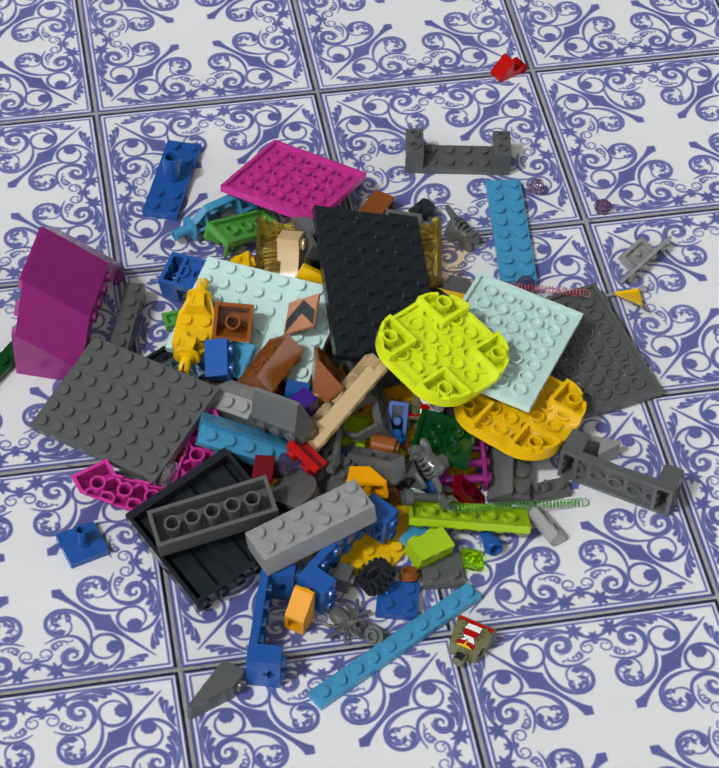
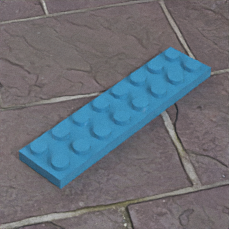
[485,180,537,286]

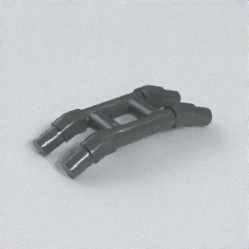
[314,427,343,484]

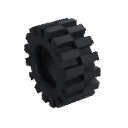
[356,557,396,597]

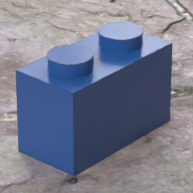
[204,338,235,383]

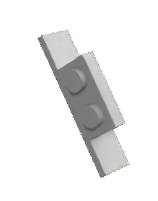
[618,236,672,284]

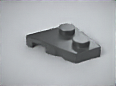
[421,552,464,590]

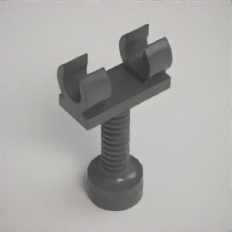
[402,486,458,510]

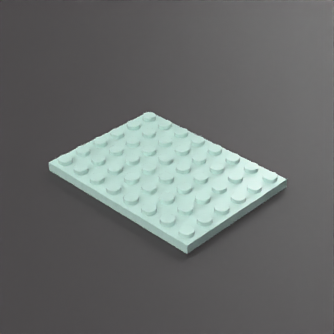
[165,256,330,383]
[463,272,584,413]

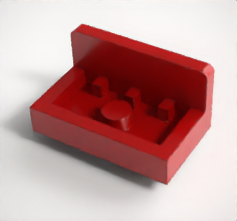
[285,440,327,477]

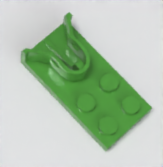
[204,208,285,259]

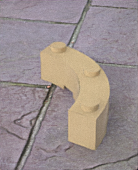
[277,230,307,278]

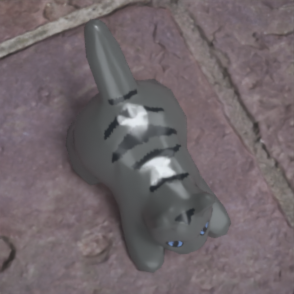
[444,205,483,252]
[407,438,449,493]

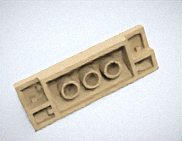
[306,353,389,453]

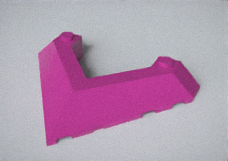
[71,407,220,511]

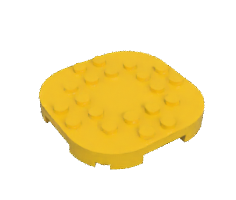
[453,375,587,461]

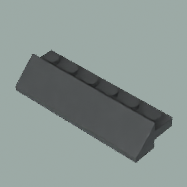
[487,445,531,505]

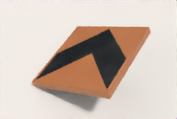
[284,293,320,336]

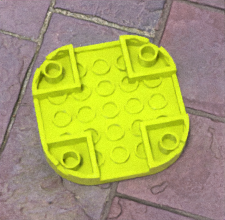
[375,292,509,407]

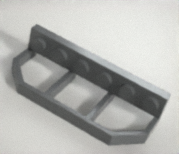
[332,358,394,442]

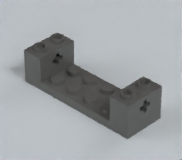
[405,129,512,175]
[557,429,684,517]

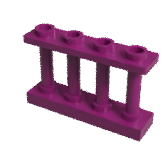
[439,439,491,494]

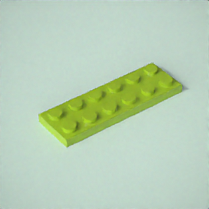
[406,501,531,535]

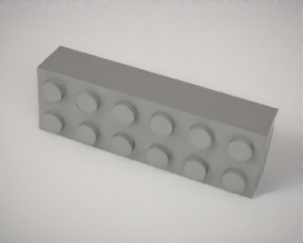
[245,479,377,576]

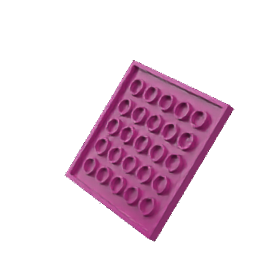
[220,139,367,220]

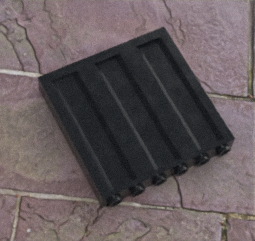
[125,447,281,613]

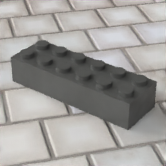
[147,475,279,557]

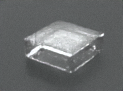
[159,461,179,487]

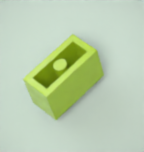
[404,526,455,570]

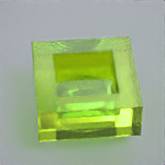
[460,547,484,572]

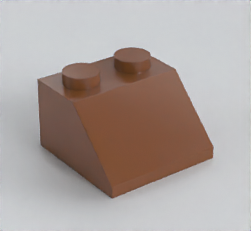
[212,301,255,343]

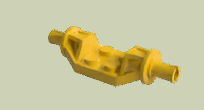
[171,277,214,375]

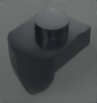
[408,198,438,220]

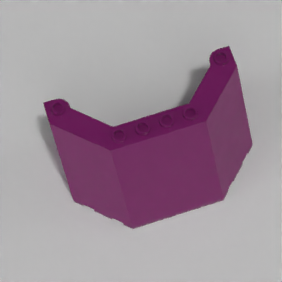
[11,226,124,380]

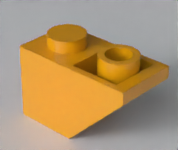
[284,585,315,635]

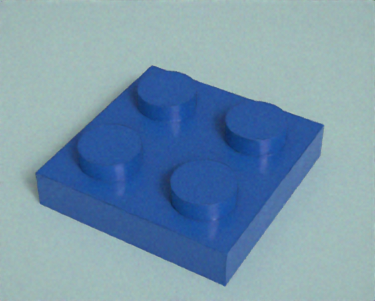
[375,581,420,621]

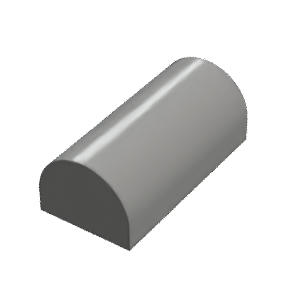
[528,506,567,547]

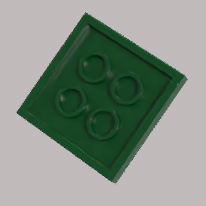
[408,408,476,471]

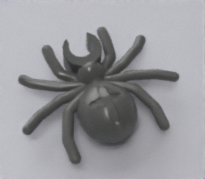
[320,598,372,644]

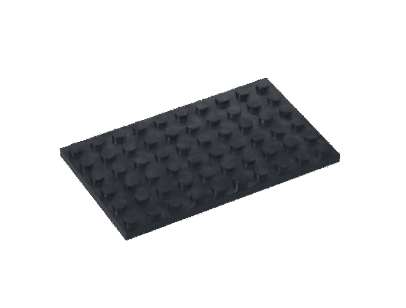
[312,205,431,362]

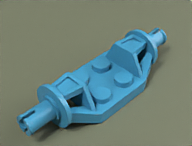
[171,195,257,241]

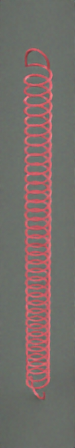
[470,279,591,297]

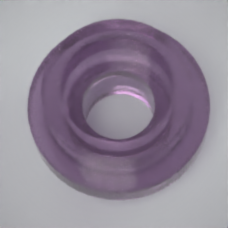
[594,199,612,215]

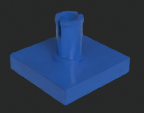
[55,521,110,569]

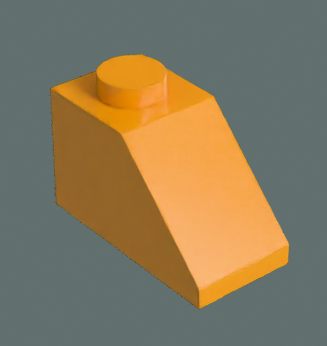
[346,466,389,498]

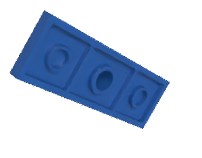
[142,140,202,221]

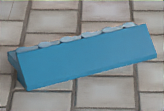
[195,412,303,476]

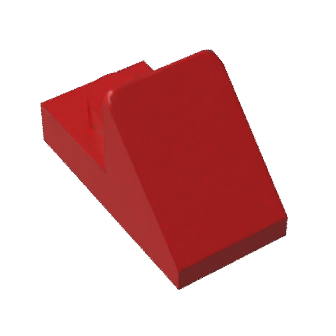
[490,53,527,83]

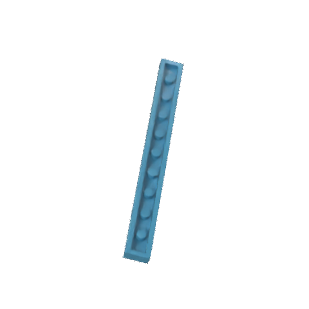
[308,582,482,711]

